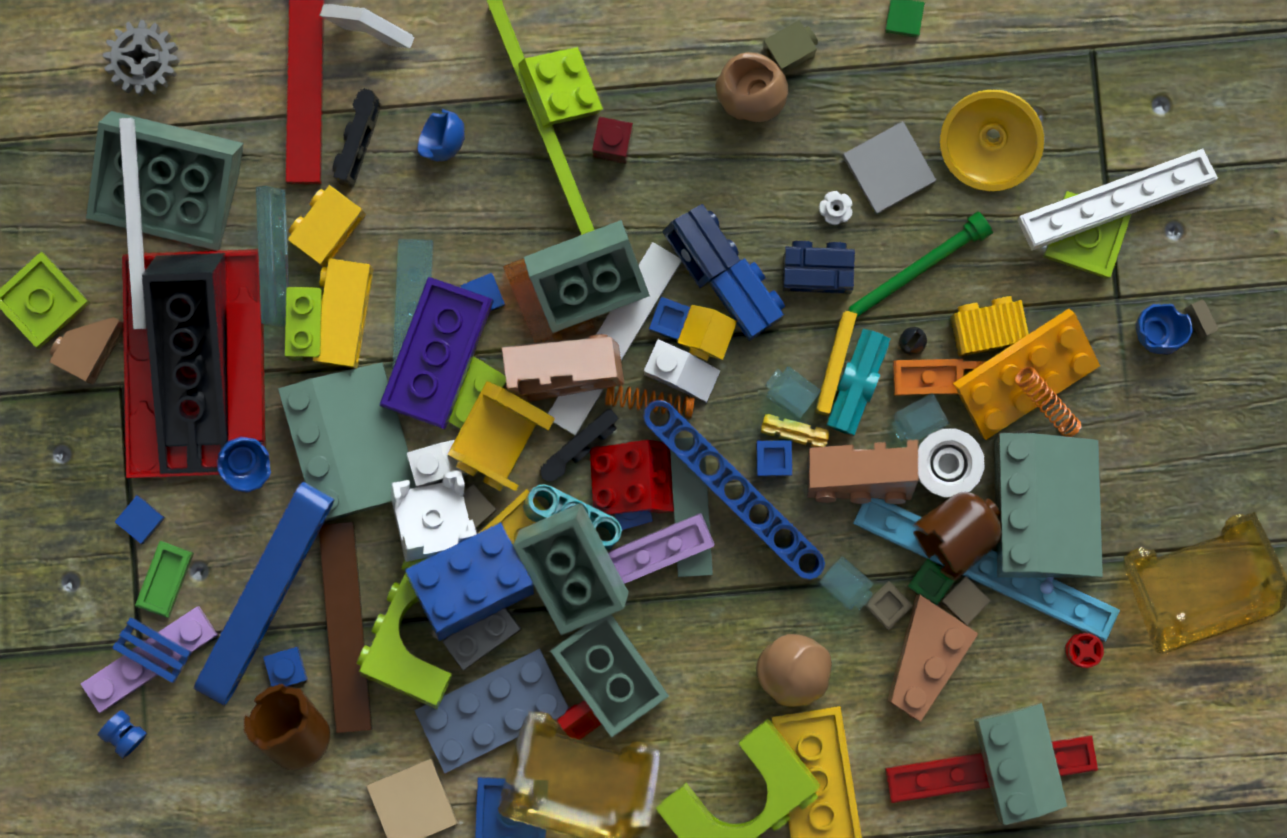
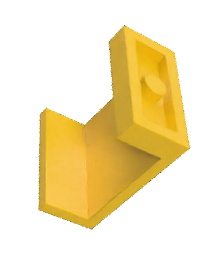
[447,381,555,492]

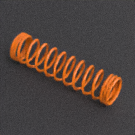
[1015,367,1081,437]
[605,385,695,419]

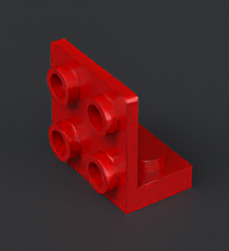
[590,439,674,515]

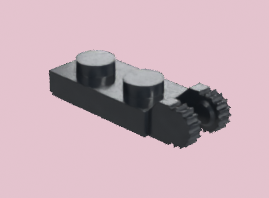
[332,88,381,188]
[540,409,619,482]

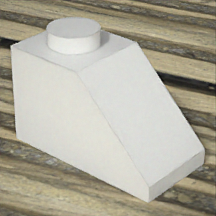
[644,339,720,403]
[407,440,478,487]

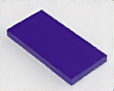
[379,276,494,429]

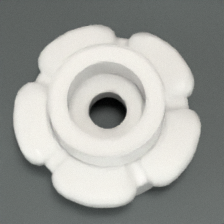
[819,191,853,225]

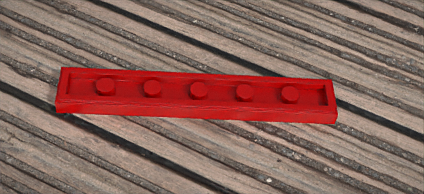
[286,0,325,184]
[885,735,1098,803]

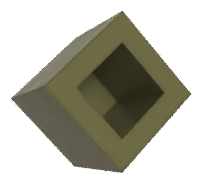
[762,20,818,74]

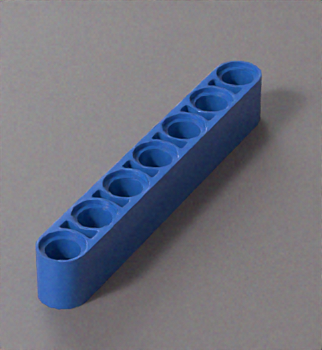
[643,400,825,579]
[194,482,335,706]

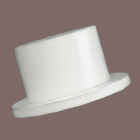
[918,429,984,497]

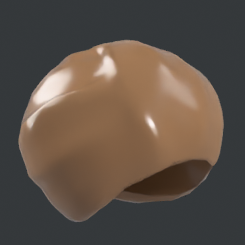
[715,52,788,122]
[756,634,832,707]

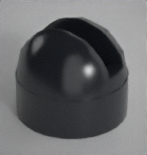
[899,327,927,355]

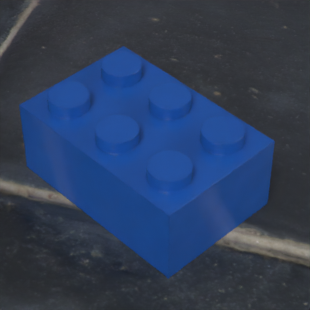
[405,522,534,641]

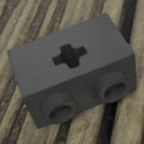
[443,607,522,670]

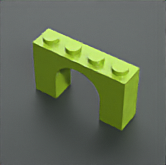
[357,557,452,709]
[656,719,820,838]

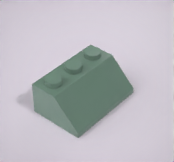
[973,703,1067,825]

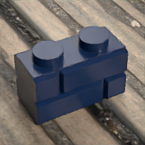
[662,204,741,289]
[783,241,855,294]

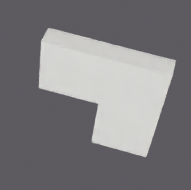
[320,4,414,48]

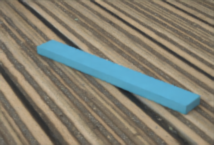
[853,498,1120,642]

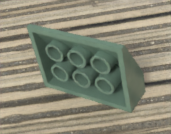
[86,111,244,251]
[278,362,417,523]
[994,433,1103,578]

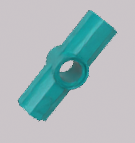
[826,328,890,436]

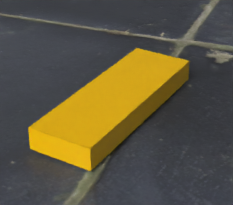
[815,311,857,416]

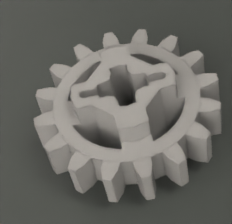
[103,20,180,96]

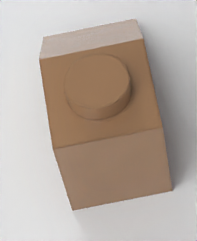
[50,317,123,384]

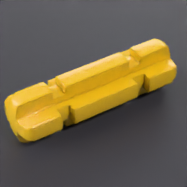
[761,414,829,447]

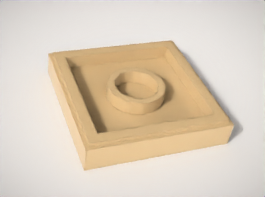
[367,758,458,838]

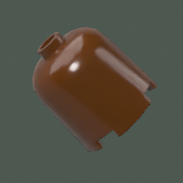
[913,492,1002,581]
[244,684,331,771]

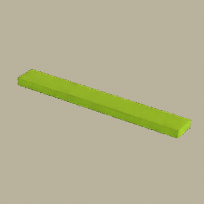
[486,0,594,235]

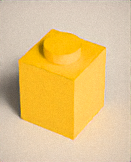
[677,304,737,362]

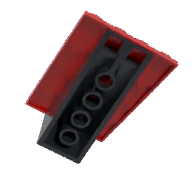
[122,249,266,478]

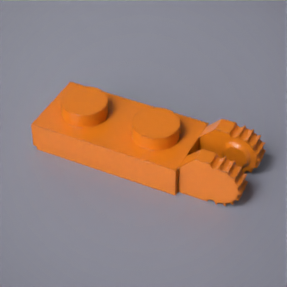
[893,359,986,396]

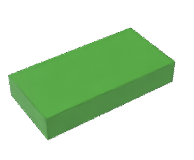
[135,541,194,618]

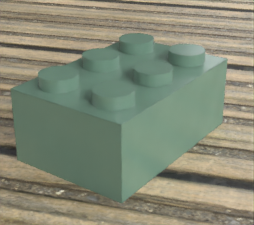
[524,220,650,333]
[513,503,629,635]
[551,614,669,737]

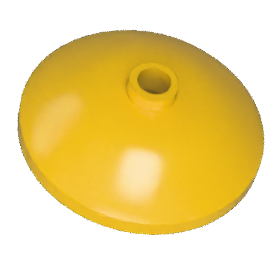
[940,90,1044,191]

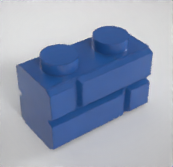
[710,258,785,341]

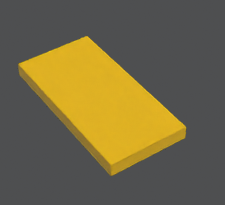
[771,706,862,838]

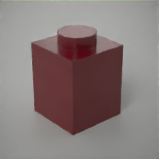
[592,116,633,164]

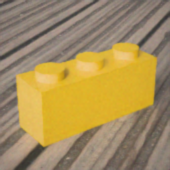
[313,258,374,369]

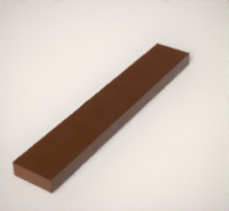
[319,522,372,733]

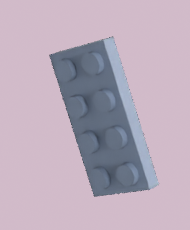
[414,649,569,773]

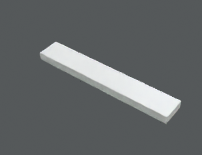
[119,118,146,329]
[1017,149,1218,250]
[548,242,682,436]

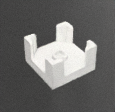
[391,470,476,562]

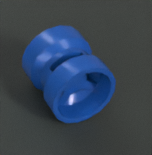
[97,710,148,759]

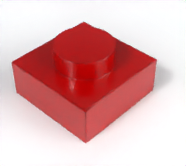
[557,700,602,744]

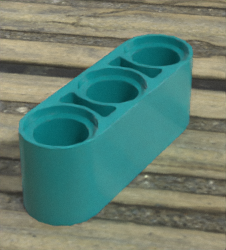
[523,484,622,551]

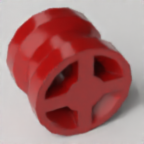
[1065,633,1104,668]

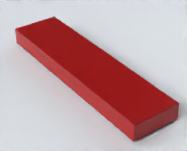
[227,302,265,441]

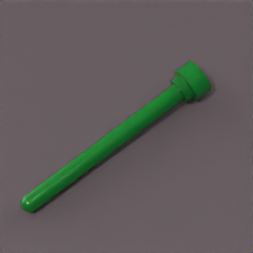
[848,211,993,318]

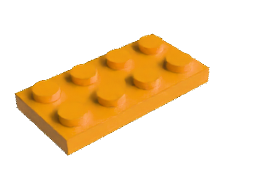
[953,309,1100,440]

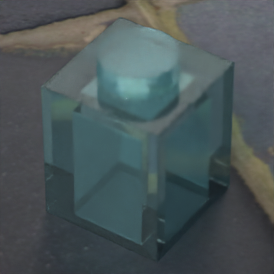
[765,366,821,421]
[892,393,949,441]
[817,556,874,610]

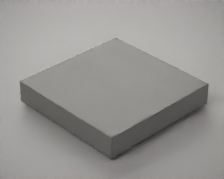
[843,121,936,215]

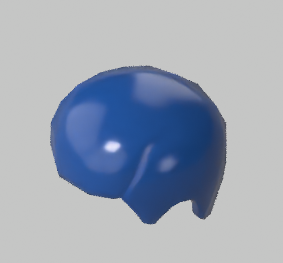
[417,109,465,162]
[1135,304,1193,355]
[217,436,271,493]

